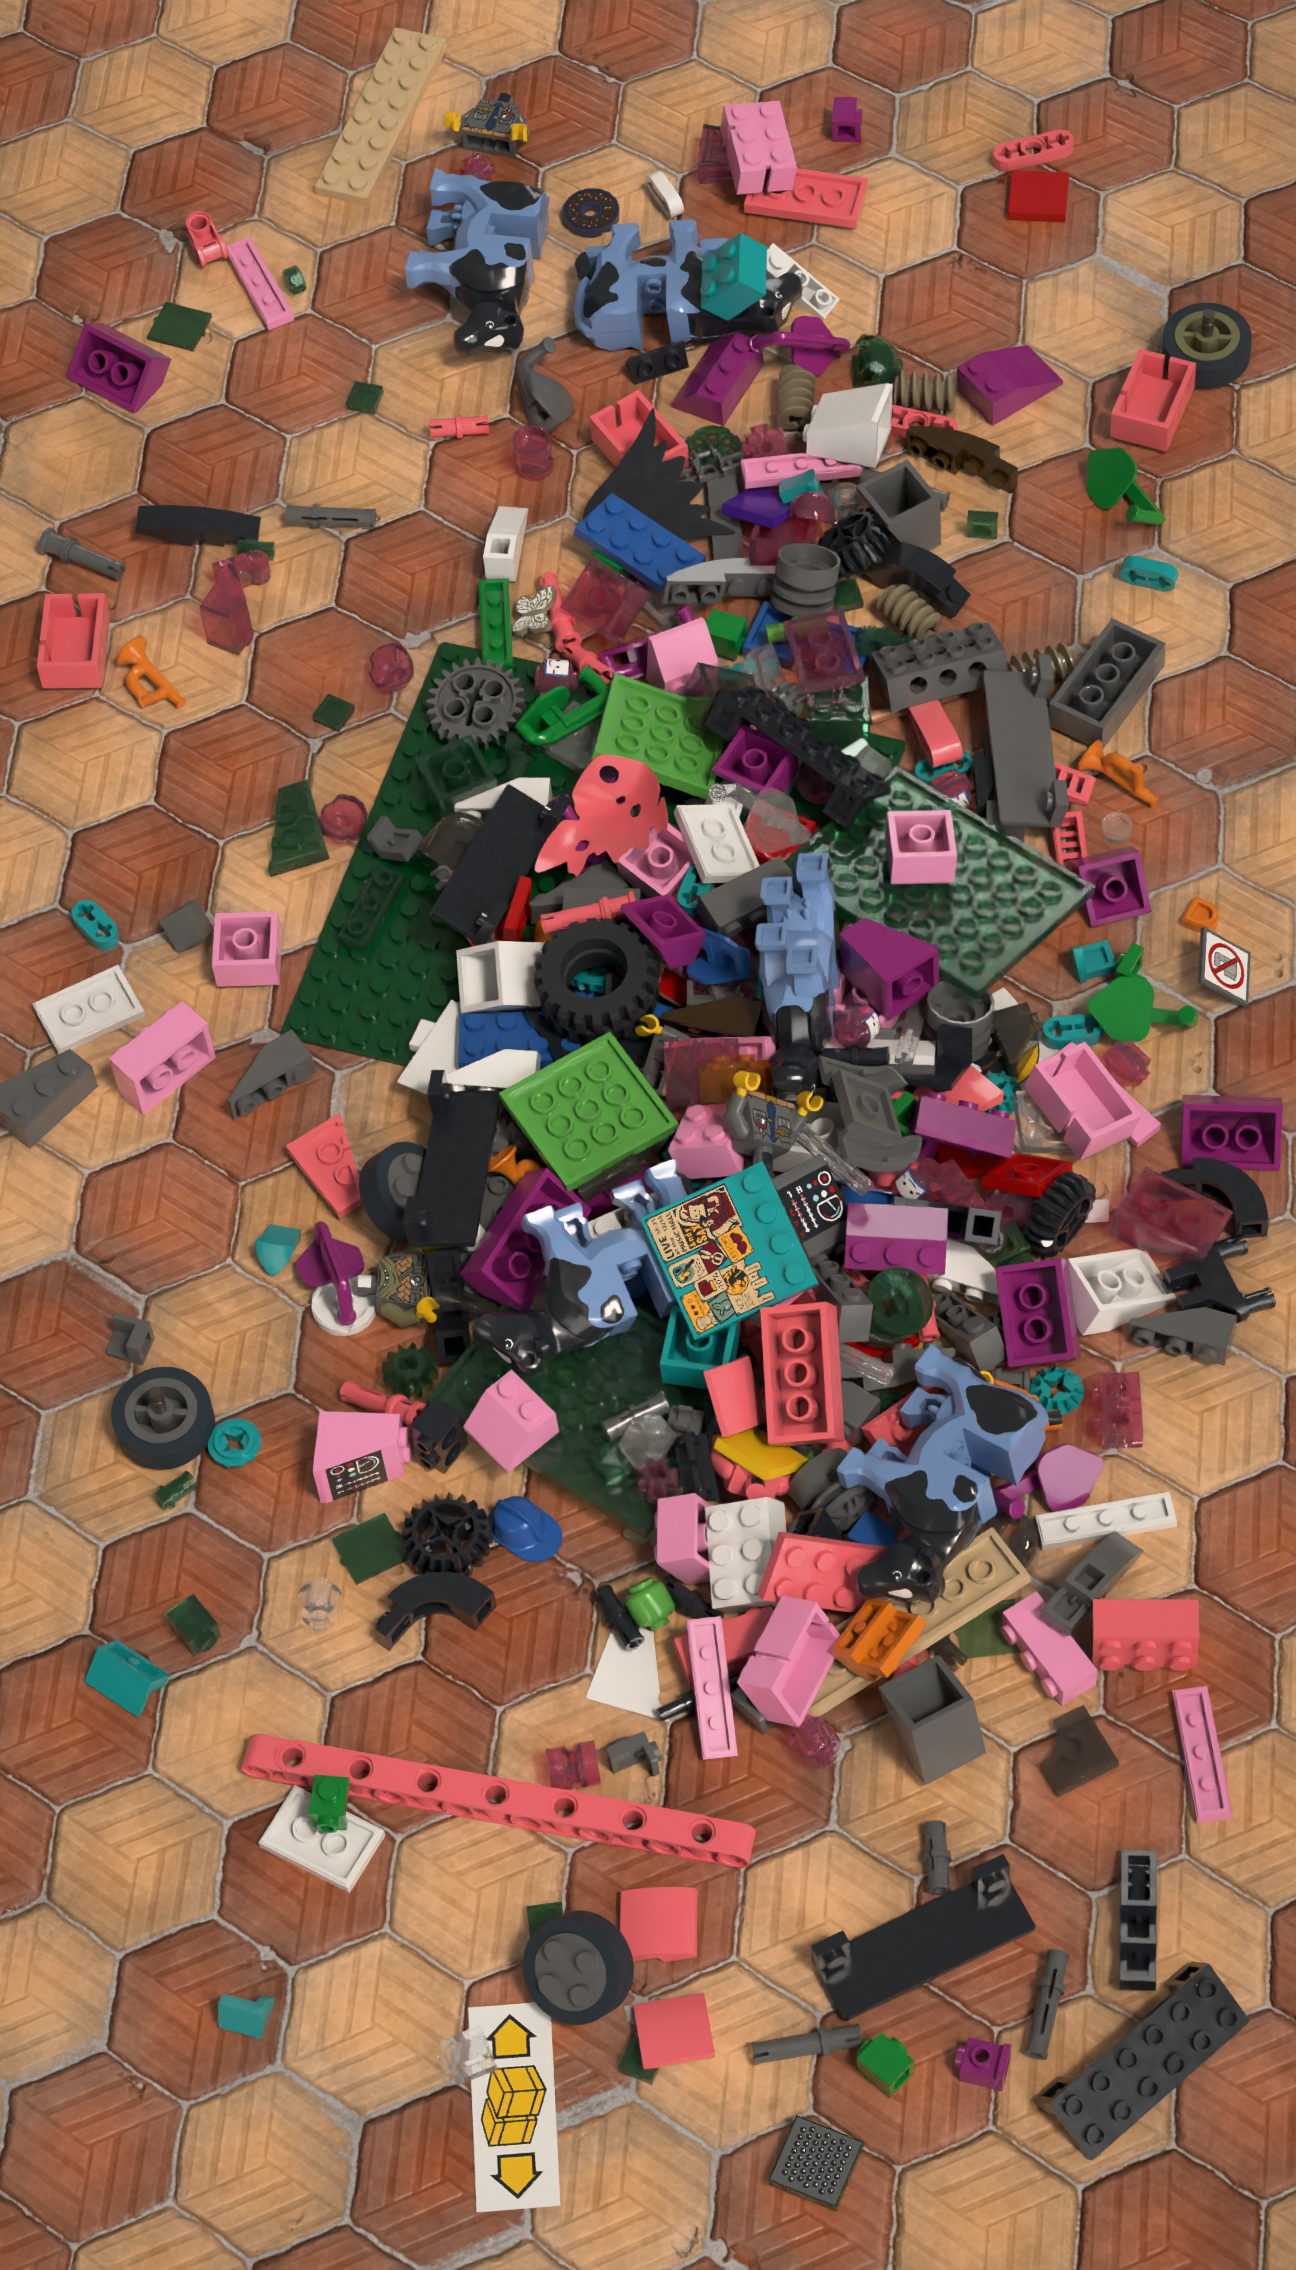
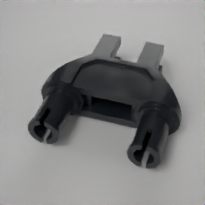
[1161,1234,1276,1323]

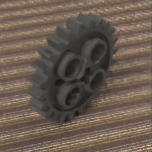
[426,657,526,751]

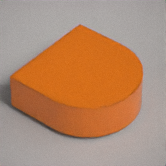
[1181,896,1219,933]

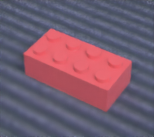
[760,1302,845,1447]

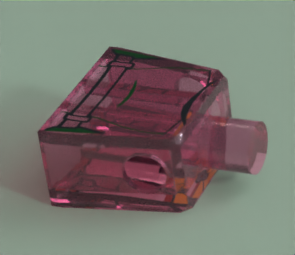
[697,124,734,184]

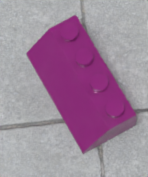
[460,1168,592,1311]

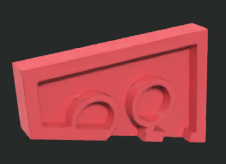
[286,1113,363,1219]
[860,1385,948,1456]

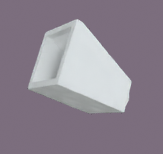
[803,383,893,468]
[456,941,545,1013]

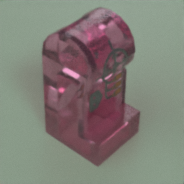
[212,550,271,602]

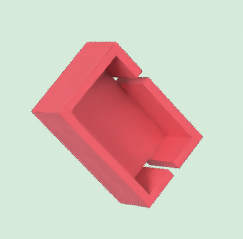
[1110,349,1196,452]
[589,390,690,470]
[37,593,111,688]
[1091,1599,1200,1671]

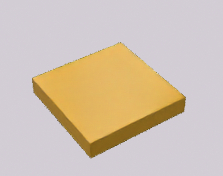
[714,1426,808,1481]

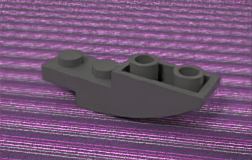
[661,558,777,604]
[840,1343,955,1394]
[1040,1531,1143,1636]

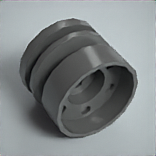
[771,543,841,618]
[922,978,995,1062]
[788,1448,879,1536]

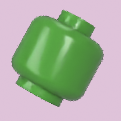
[624,1577,675,1631]

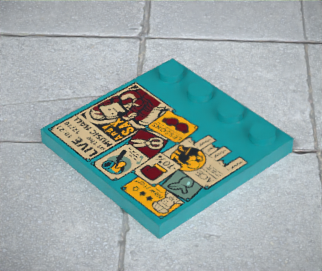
[640,1161,819,1342]

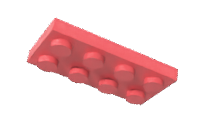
[744,168,868,229]
[757,1532,889,1613]

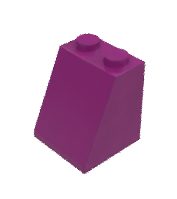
[839,918,939,1021]

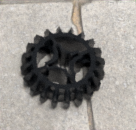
[818,507,894,579]
[1024,1171,1096,1257]
[401,1492,493,1576]

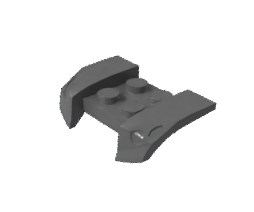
[818,1055,923,1173]

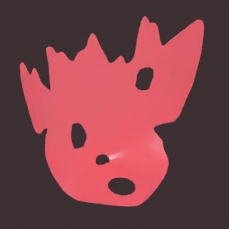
[535,755,668,876]

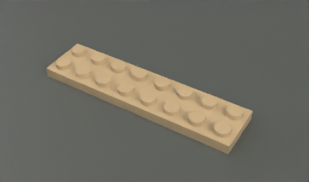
[314,27,448,206]
[797,1527,1031,1730]

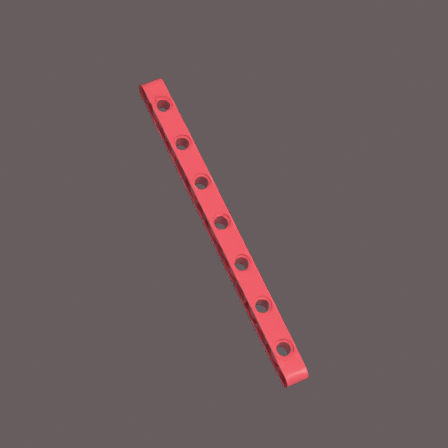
[241,1734,756,1868]

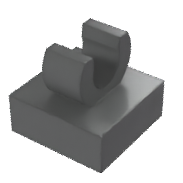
[664,1405,705,1443]

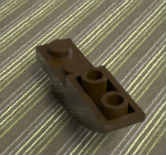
[906,426,1018,494]

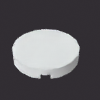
[311,1276,376,1336]

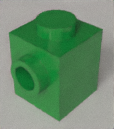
[704,609,748,660]
[857,2032,914,2098]

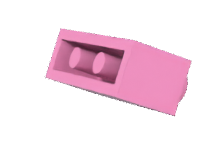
[1000,1591,1097,1706]

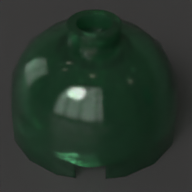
[851,334,903,388]

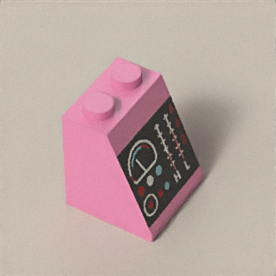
[313,1411,412,1503]

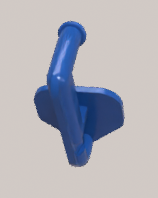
[687,927,751,985]

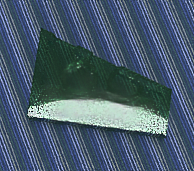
[268,779,330,877]

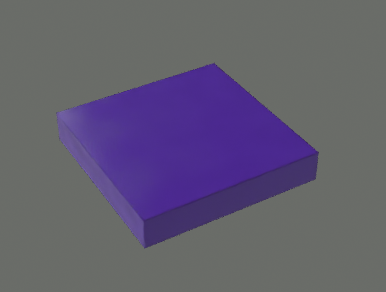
[722,487,805,529]

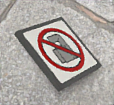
[1198,927,1251,1007]

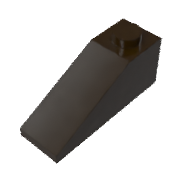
[661,995,765,1038]

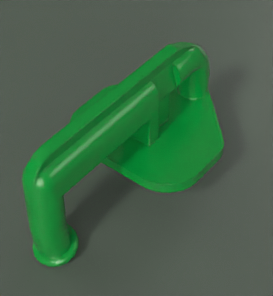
[1087,447,1166,525]
[515,665,610,745]
[1087,976,1198,1043]

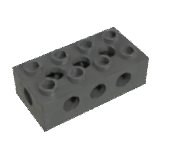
[871,622,1008,712]

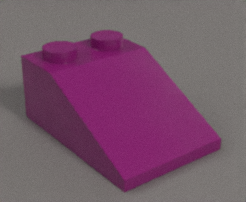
[957,345,1063,426]

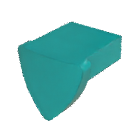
[779,469,828,505]
[1069,940,1116,983]
[255,1224,301,1276]
[218,1994,275,2039]

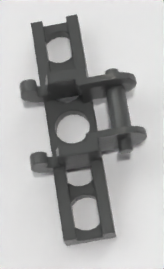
[678,444,745,483]

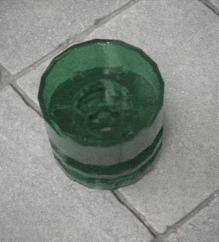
[859,1267,934,1349]

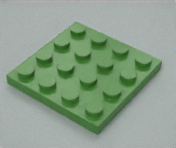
[591,673,725,800]
[499,1032,679,1192]

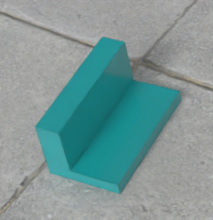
[84,1640,170,1717]

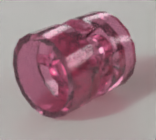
[513,425,554,481]
[546,1740,601,1790]

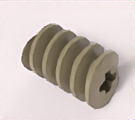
[776,365,815,430]
[894,370,956,411]
[876,584,942,640]
[1007,642,1074,685]

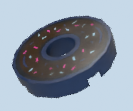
[563,188,620,237]

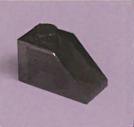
[991,1002,1042,1080]

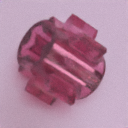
[460,153,495,181]
[637,1458,679,1501]

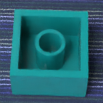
[700,233,767,321]
[660,1305,741,1389]

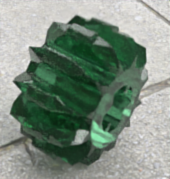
[382,1342,439,1400]

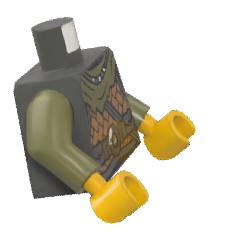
[357,1245,440,1327]

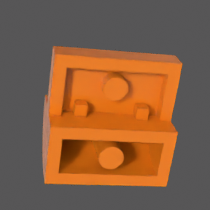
[830,1598,927,1682]

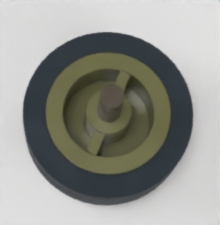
[1162,303,1252,388]

